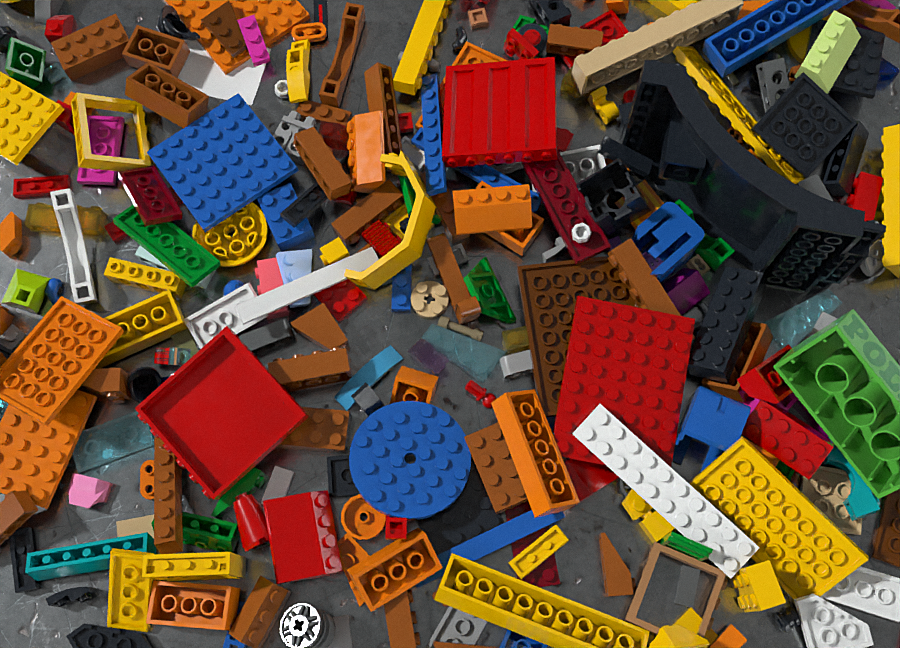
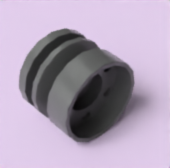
[280,603,336,648]

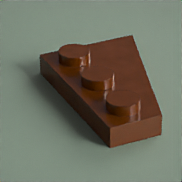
[201,0,248,59]

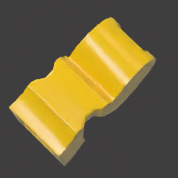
[588,85,620,124]

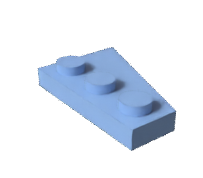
[276,249,312,308]

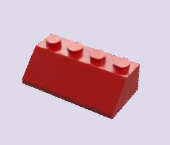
[737,344,793,404]

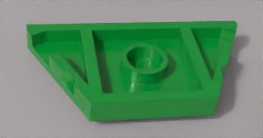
[463,257,517,324]

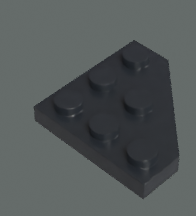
[66,623,152,648]

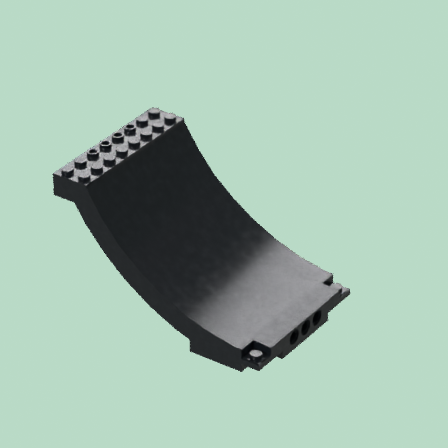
[621,60,886,293]

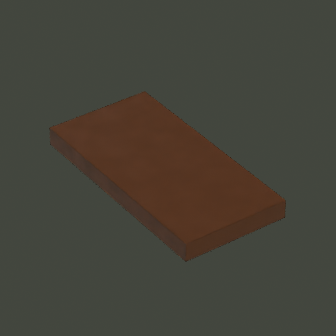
[869,489,900,569]

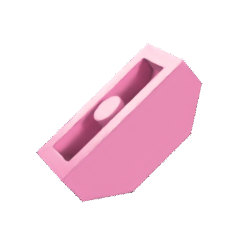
[67,473,113,508]

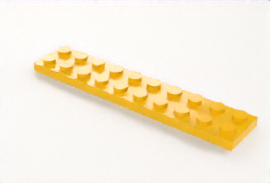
[672,46,806,184]

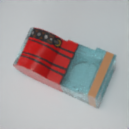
[154,348,191,366]

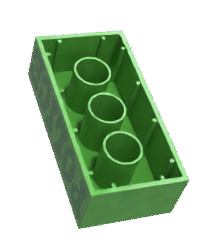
[773,309,900,499]

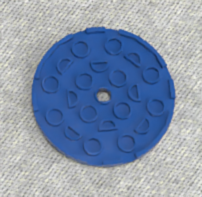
[349,401,471,520]

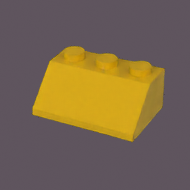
[649,625,709,648]

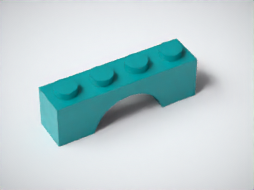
[823,438,880,521]

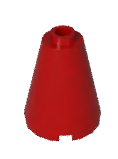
[233,492,269,552]

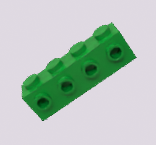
[151,511,240,553]

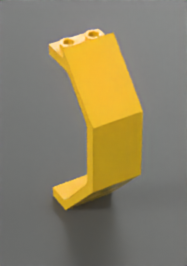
[344,150,436,290]

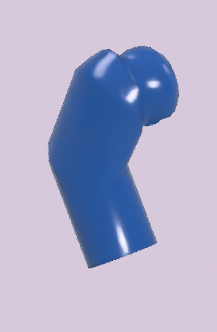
[45,278,62,305]

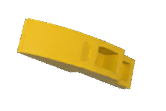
[286,39,310,104]

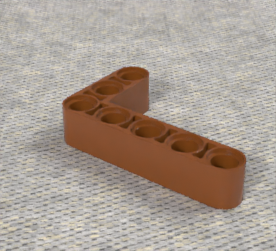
[426,233,481,325]

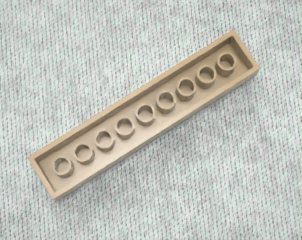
[570,0,744,95]

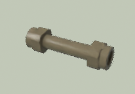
[437,316,484,342]

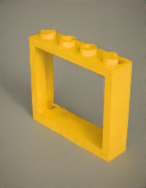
[71,92,152,171]
[142,552,246,581]

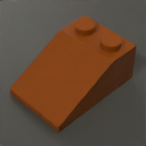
[81,368,132,403]

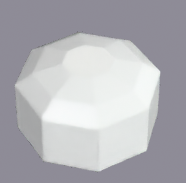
[275,80,289,99]
[571,223,591,243]

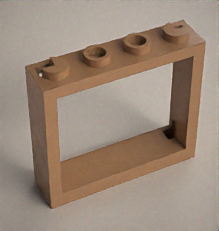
[624,542,728,640]

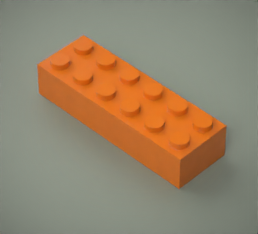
[491,389,580,518]

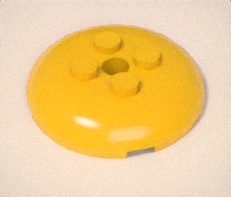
[192,202,268,267]

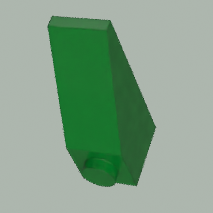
[211,467,265,519]

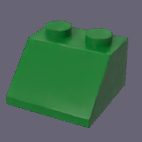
[5,37,46,89]

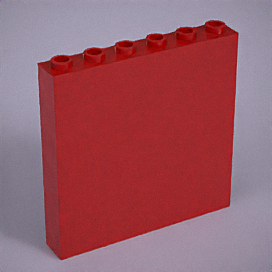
[135,326,310,500]

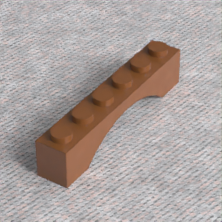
[836,0,900,43]
[319,2,366,108]

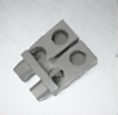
[273,110,316,165]

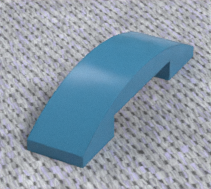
[334,345,404,411]

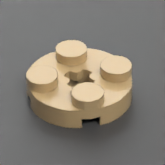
[411,281,449,319]

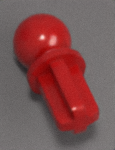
[465,380,497,408]

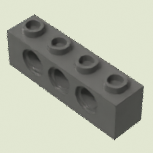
[756,58,791,113]

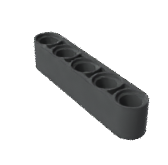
[238,319,294,355]

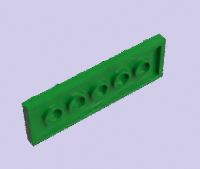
[113,205,221,288]

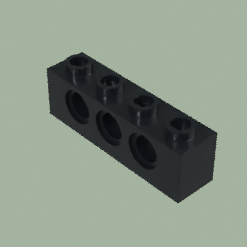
[530,0,572,30]

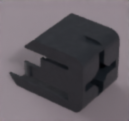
[576,158,651,236]

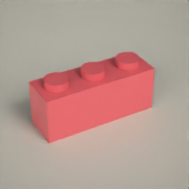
[255,258,289,320]

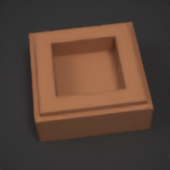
[468,8,489,29]

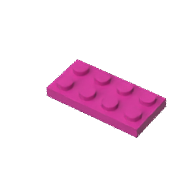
[77,116,125,185]

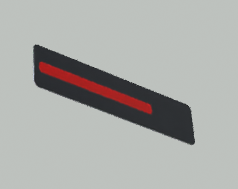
[313,0,328,38]

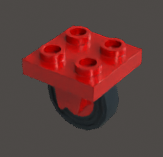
[503,23,548,60]

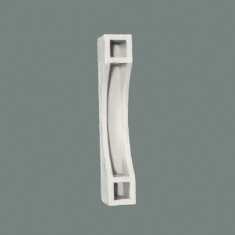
[50,188,98,305]

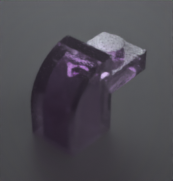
[407,338,449,375]

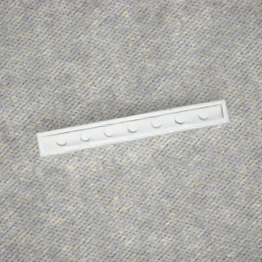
[234,247,379,325]

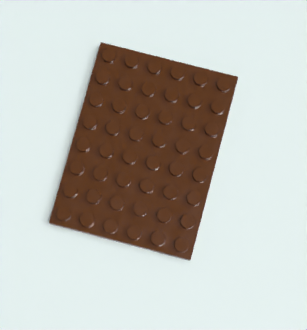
[517,256,641,418]

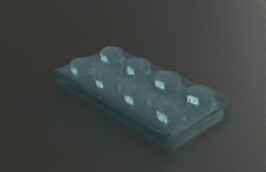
[72,411,154,474]

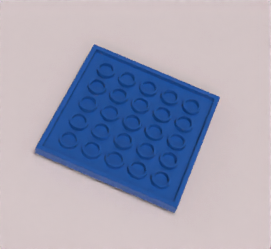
[147,93,299,233]

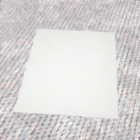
[178,31,271,105]

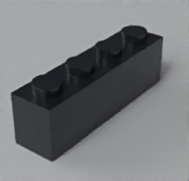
[822,120,869,196]

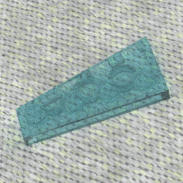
[763,289,842,348]
[421,324,506,383]

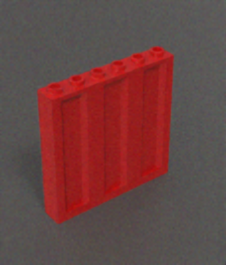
[442,57,557,168]

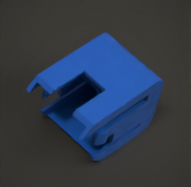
[631,202,704,284]
[672,386,751,473]

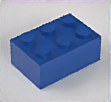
[257,183,315,252]

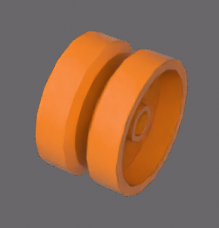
[341,494,386,540]

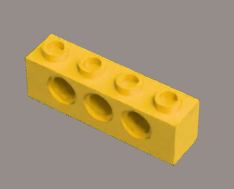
[104,257,186,299]

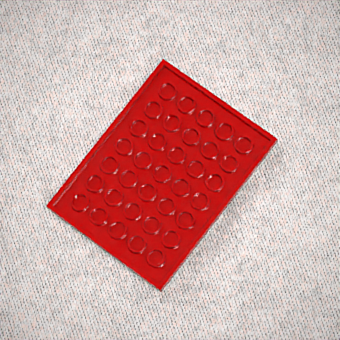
[553,296,695,467]

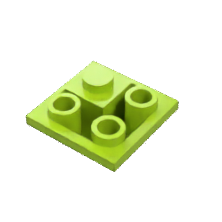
[1,269,51,314]

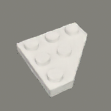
[794,594,874,648]

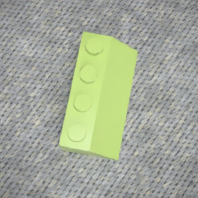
[795,10,861,94]

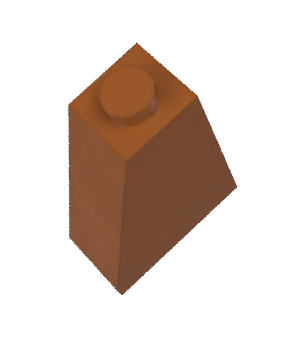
[291,303,349,351]

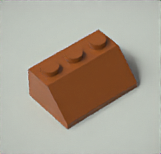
[228,575,292,648]

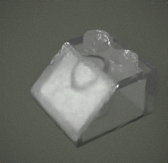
[29,123,77,174]

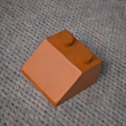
[390,366,439,404]

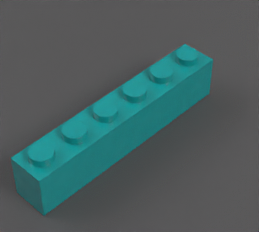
[25,532,156,581]

